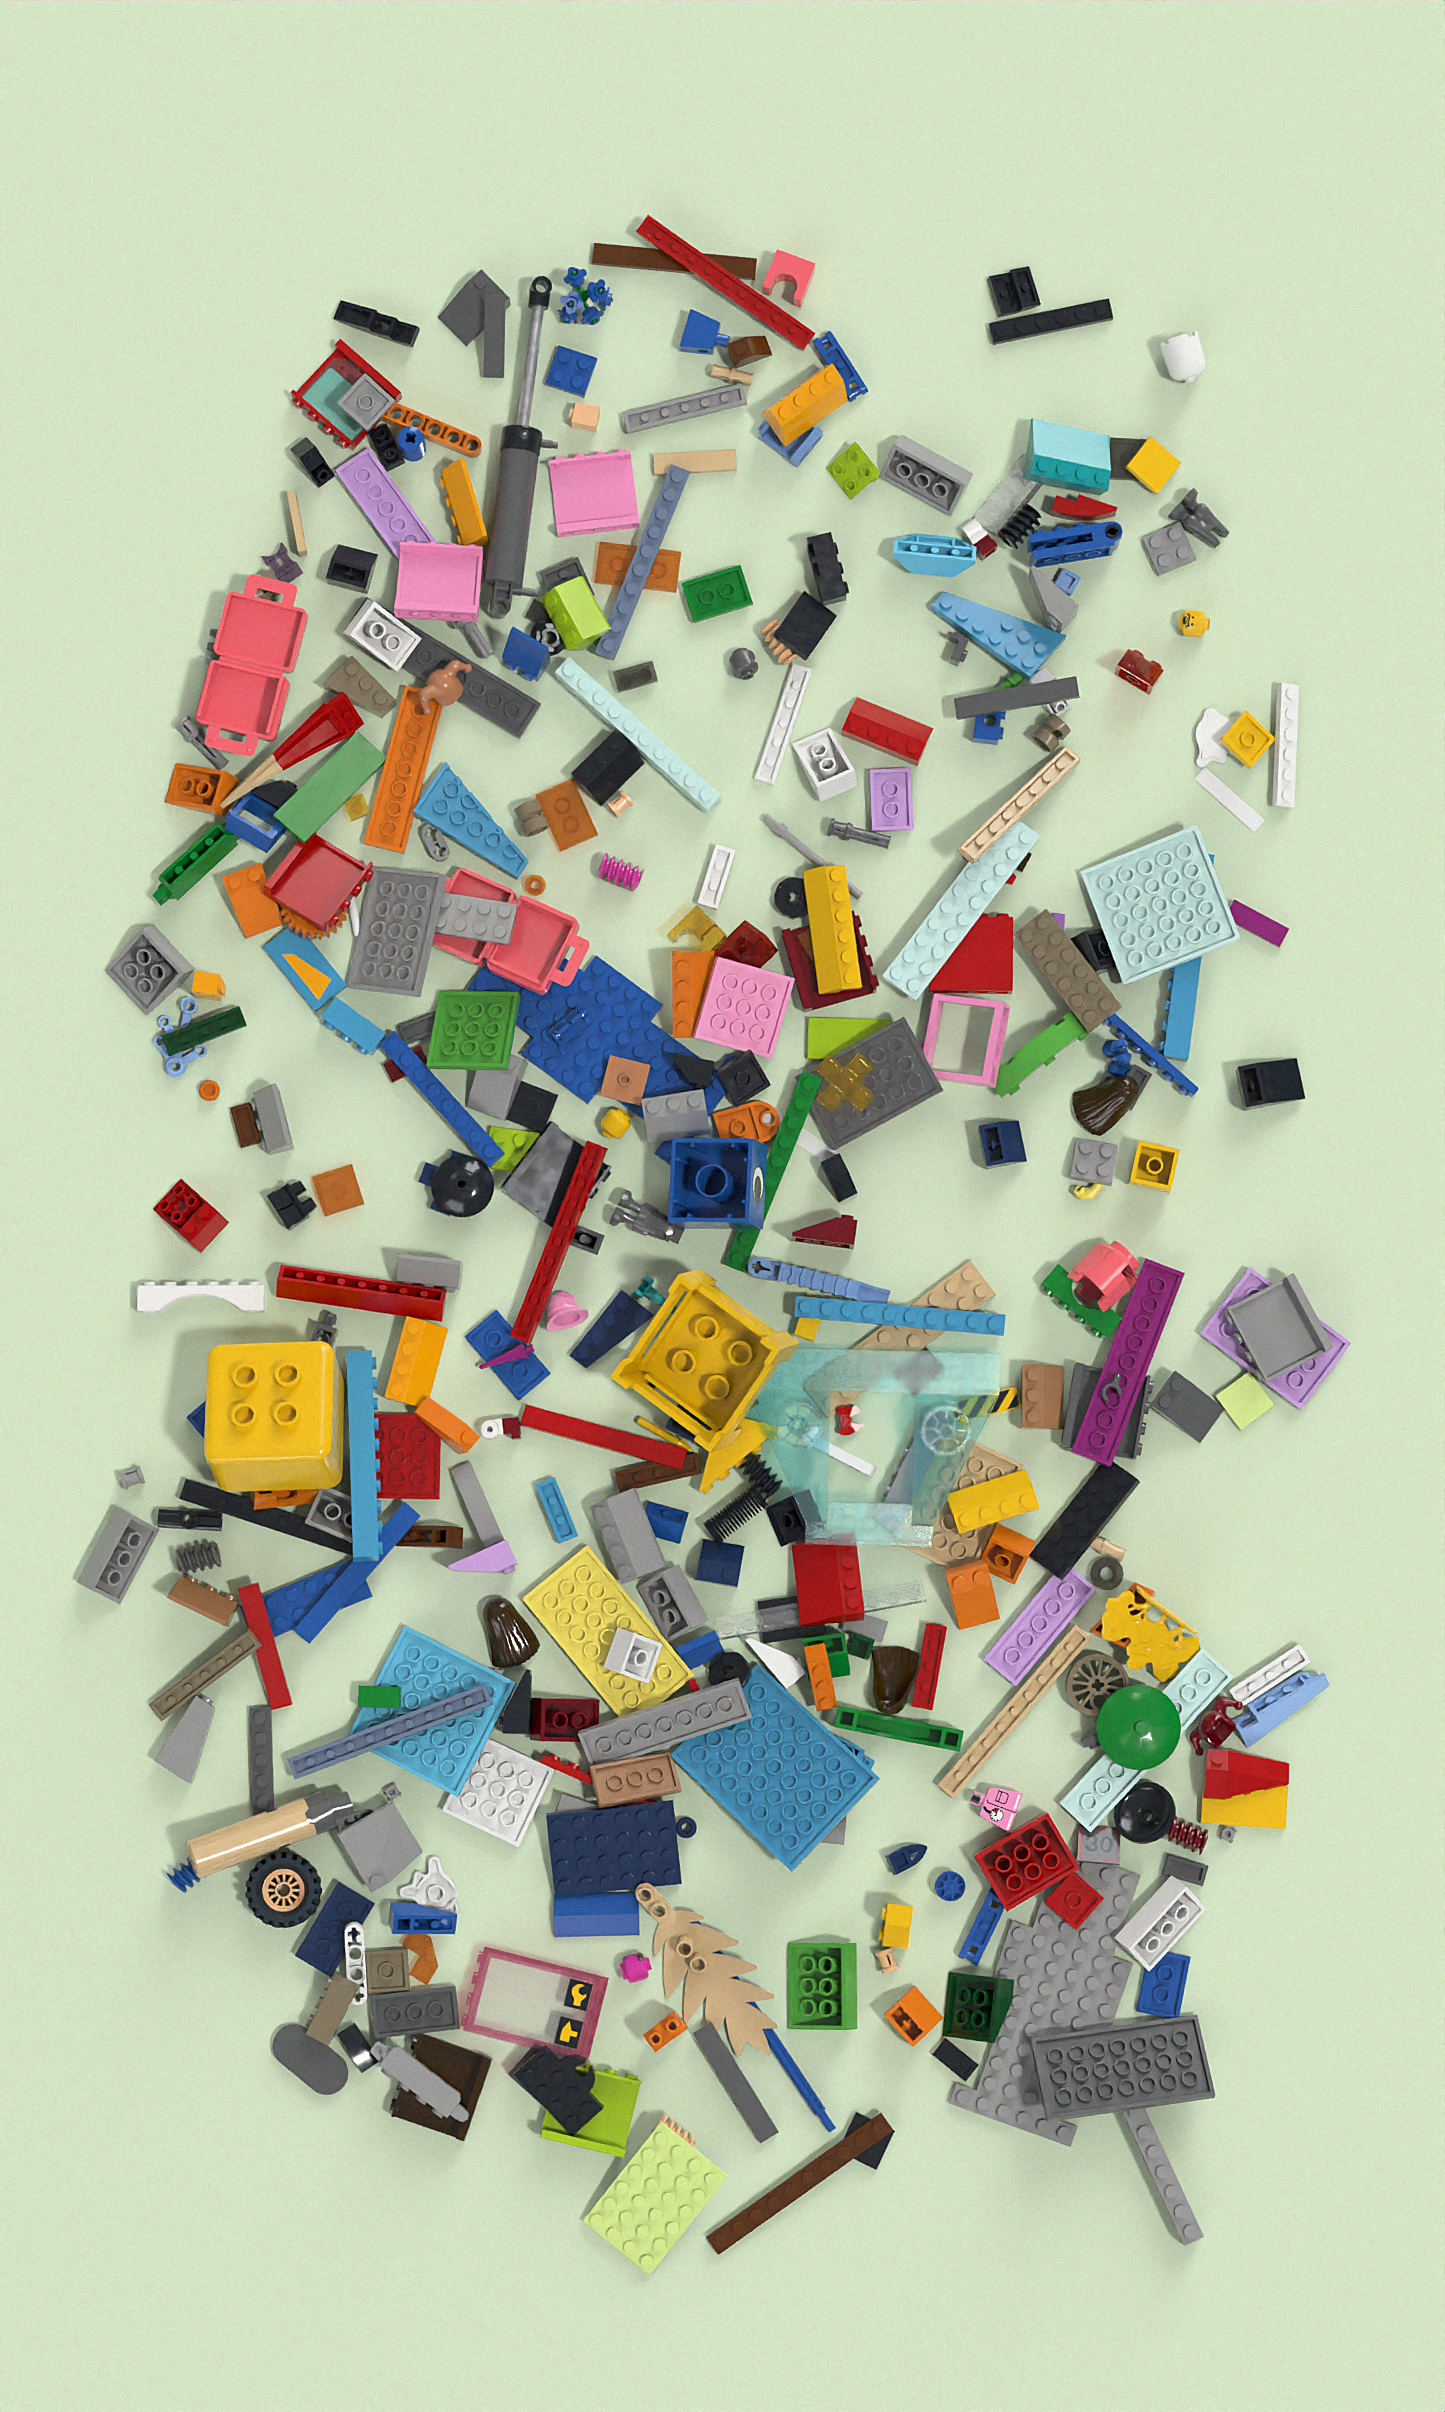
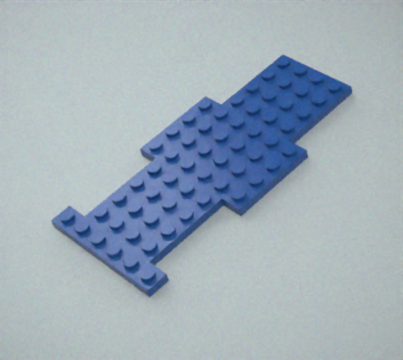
[467,955,735,1166]

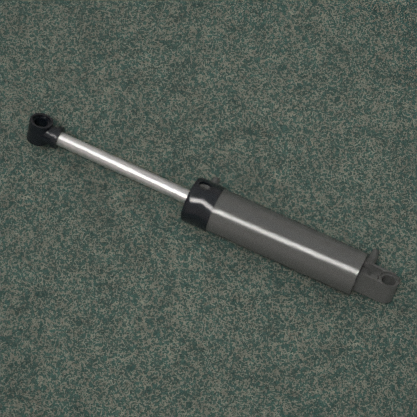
[484,276,558,619]

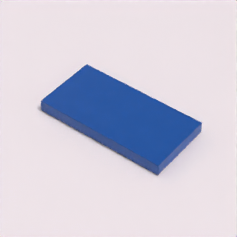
[465,1310,551,1401]

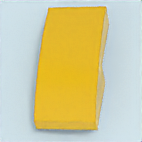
[793,1293,821,1342]

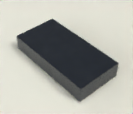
[932,2038,979,2082]

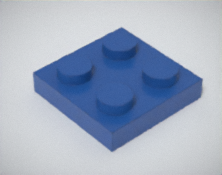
[545,345,597,398]

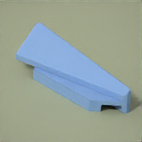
[1233,1672,1329,1748]

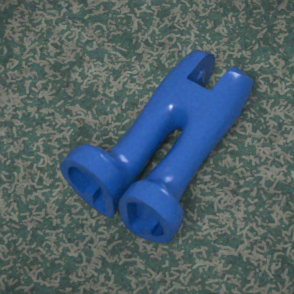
[1102,1039,1132,1077]

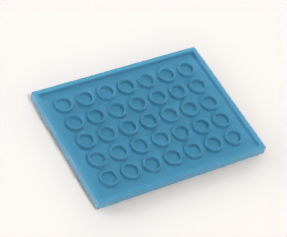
[670,1664,880,1872]

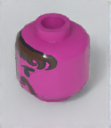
[619,1952,652,1983]

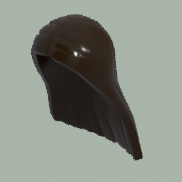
[1072,1075,1140,1136]
[483,1597,540,1668]
[871,1646,922,1715]

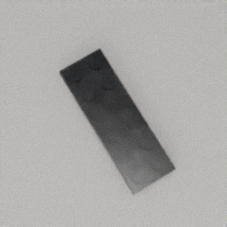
[1029,1462,1140,1581]

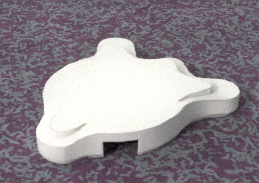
[1195,708,1234,768]
[399,1856,459,1913]

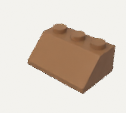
[1021,1364,1063,1430]
[167,1575,240,1627]

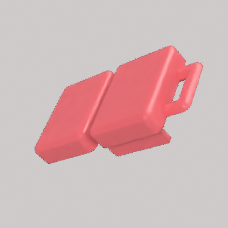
[195,574,308,757]
[432,868,590,995]

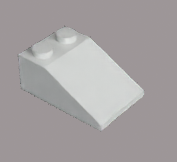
[343,599,422,672]
[792,727,858,802]

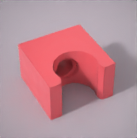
[762,249,816,308]

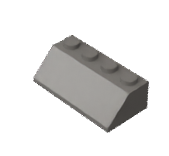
[879,435,973,516]
[590,1488,667,1585]
[77,1507,160,1604]

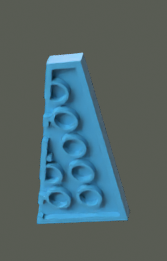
[931,592,1067,680]
[412,762,529,880]

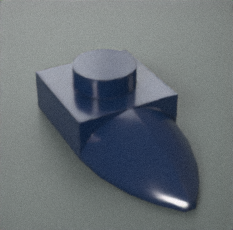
[885,1844,927,1875]

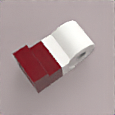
[961,519,998,561]
[481,1417,522,1440]

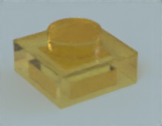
[344,794,371,822]

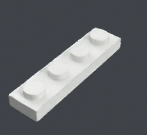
[1228,1644,1311,1706]

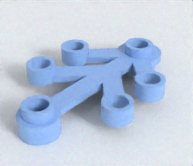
[153,997,207,1077]

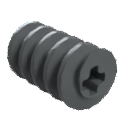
[176,1542,222,1575]

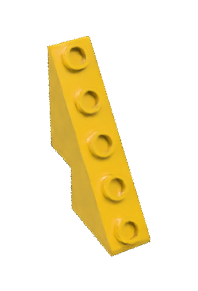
[699,1418,780,1495]

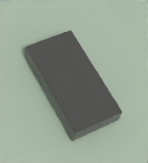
[397,1011,436,1045]
[1162,1854,1208,1886]

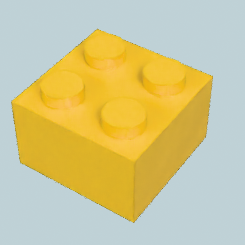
[1128,1141,1180,1193]

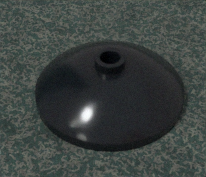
[431,1155,494,1218]
[1114,1782,1176,1844]

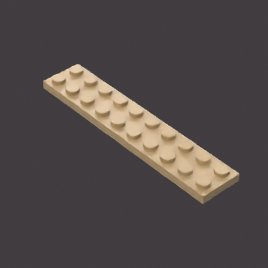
[803,1260,996,1419]

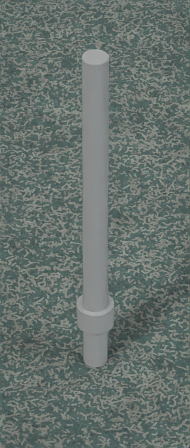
[763,814,863,899]

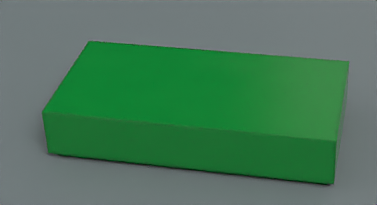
[358,1686,402,1709]

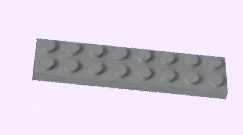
[578,1678,752,1766]

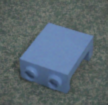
[758,420,823,468]

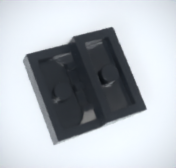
[987,266,1041,317]

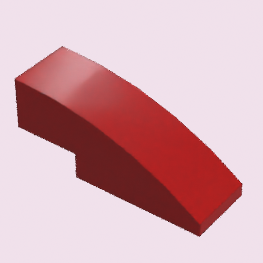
[1050,494,1118,521]

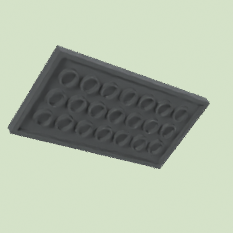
[1030,2015,1215,2122]

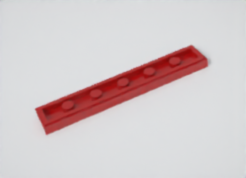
[238,1582,293,1710]

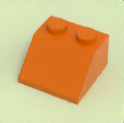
[980,1523,1035,1585]

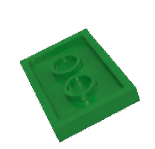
[682,565,753,623]

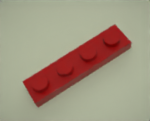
[911,1623,947,1710]

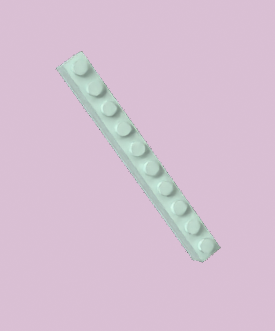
[555,657,721,814]

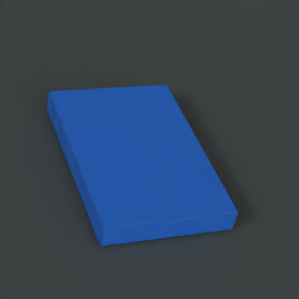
[1136,1952,1191,2018]

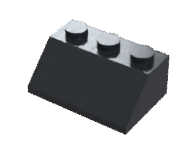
[571,730,645,806]

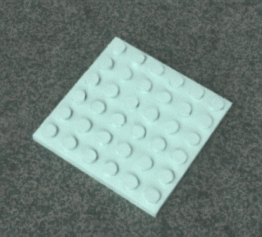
[1080,825,1242,986]

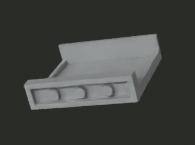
[1224,1273,1333,1384]

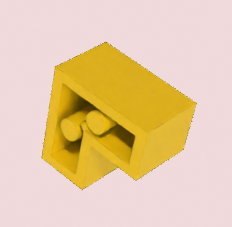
[878,1903,913,1949]

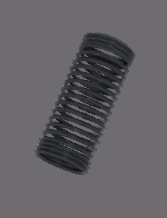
[703,1485,768,1544]

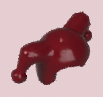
[1189,1696,1243,1756]

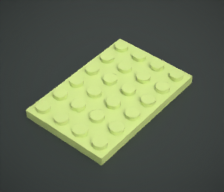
[583,2122,728,2275]

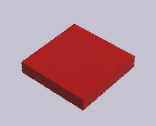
[1044,1872,1104,1930]

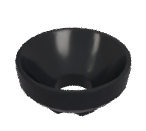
[530,618,565,656]

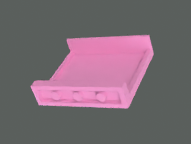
[394,541,483,622]

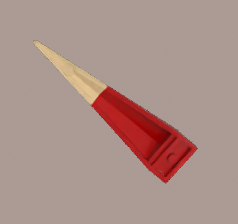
[220,691,364,808]

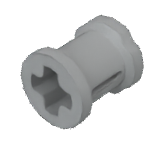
[119,1466,145,1490]

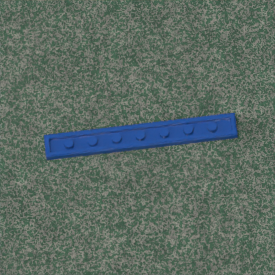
[294,1502,421,1644]

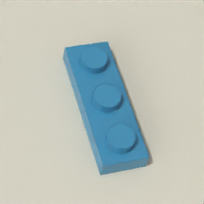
[535,1477,578,1544]

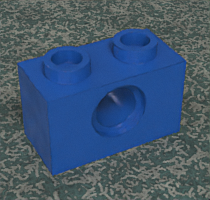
[973,711,1006,745]

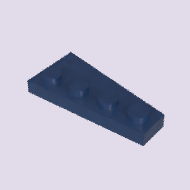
[570,1290,654,1369]

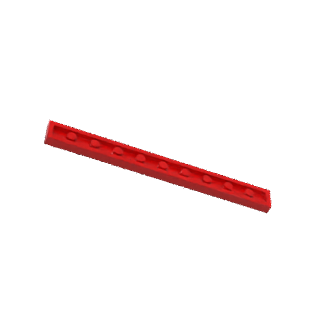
[636,215,815,351]
[510,1140,608,1344]

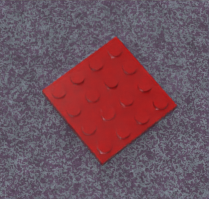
[374,1414,441,1500]

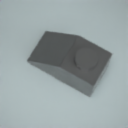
[570,1225,605,1255]

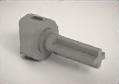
[451,613,494,659]

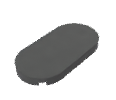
[273,2024,348,2095]

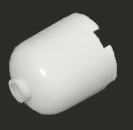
[1159,331,1206,383]

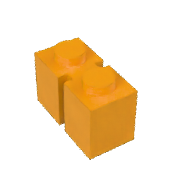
[192,971,226,1001]

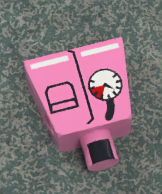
[970,1787,1023,1832]

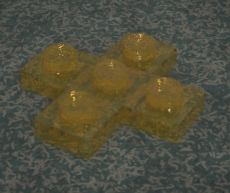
[815,1052,876,1113]

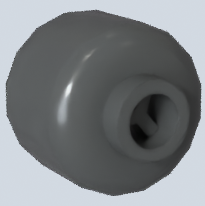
[729,648,759,680]

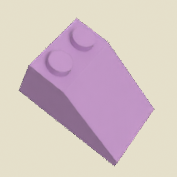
[448,1540,518,1575]

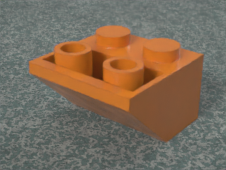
[883,1986,943,2047]

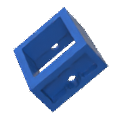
[225,793,287,853]

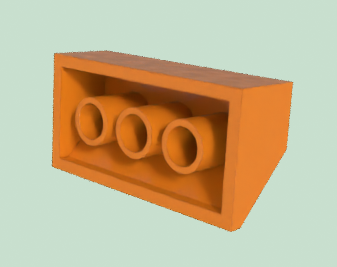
[672,951,714,1038]

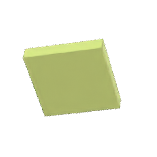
[1215,1372,1274,1430]

